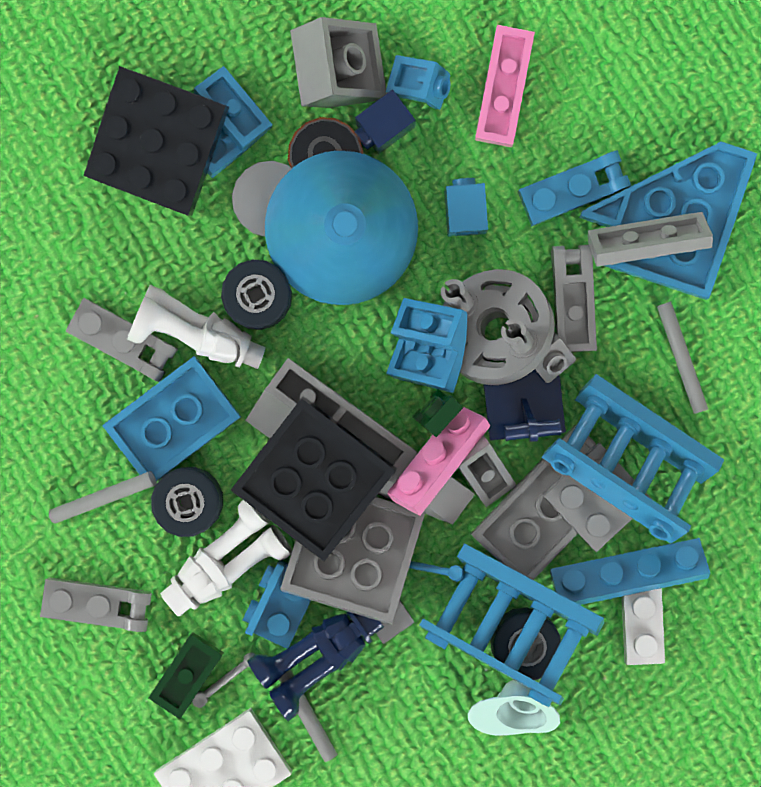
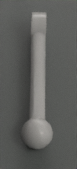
[192,652,256,708]

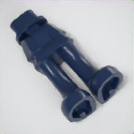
[247,611,384,721]

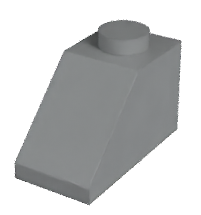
[458,435,517,507]

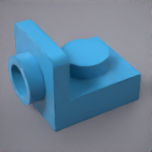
[385,55,450,110]

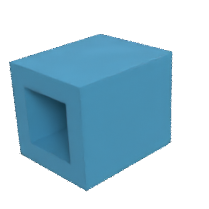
[444,178,488,237]

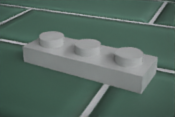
[588,212,713,267]

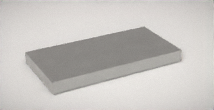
[470,425,596,580]

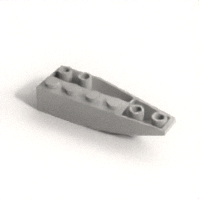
[245,358,475,525]

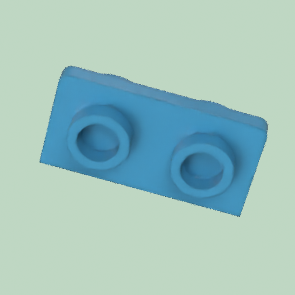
[242,560,311,649]

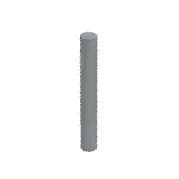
[657,301,708,414]
[49,471,156,524]
[279,669,338,762]

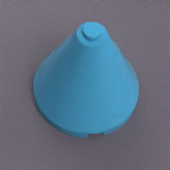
[265,151,418,305]

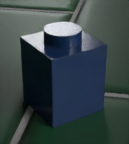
[354,89,416,155]

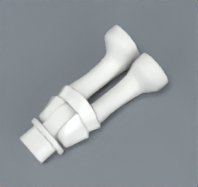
[127,285,266,369]
[160,500,292,616]

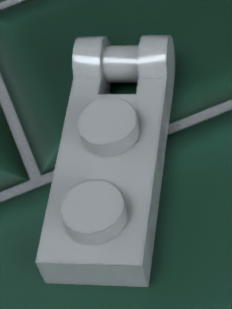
[551,245,597,352]
[66,298,178,382]
[40,577,152,632]

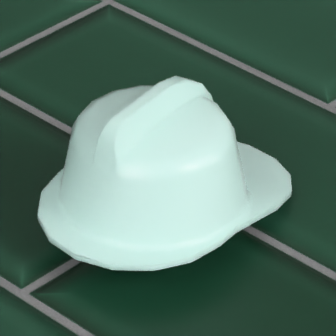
[468,680,560,736]

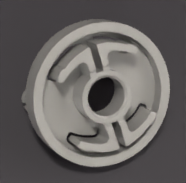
[441,269,555,385]

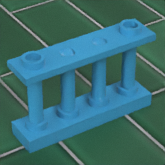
[542,374,724,544]
[419,543,604,708]

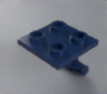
[483,362,566,442]

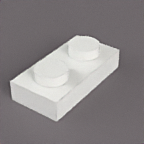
[621,588,665,665]

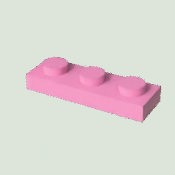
[475,25,535,147]
[387,407,490,516]

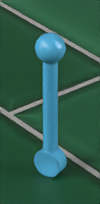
[409,561,465,582]

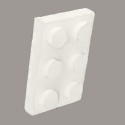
[154,708,292,787]

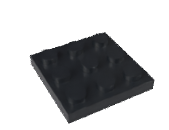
[83,66,229,216]
[231,396,397,562]

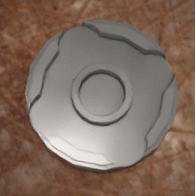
[232,161,292,237]

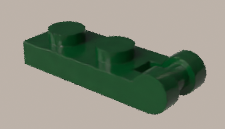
[412,389,464,437]

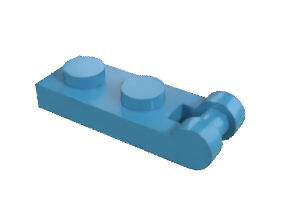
[518,150,631,227]

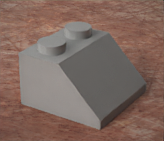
[290,17,387,108]

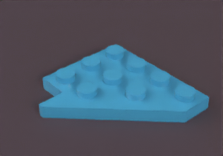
[579,141,758,300]

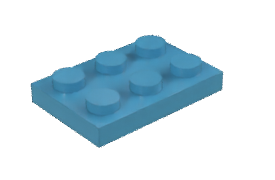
[102,356,242,482]

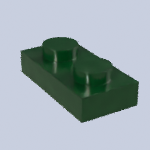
[148,632,224,719]

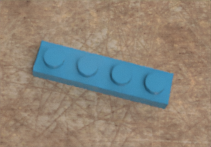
[550,538,710,605]

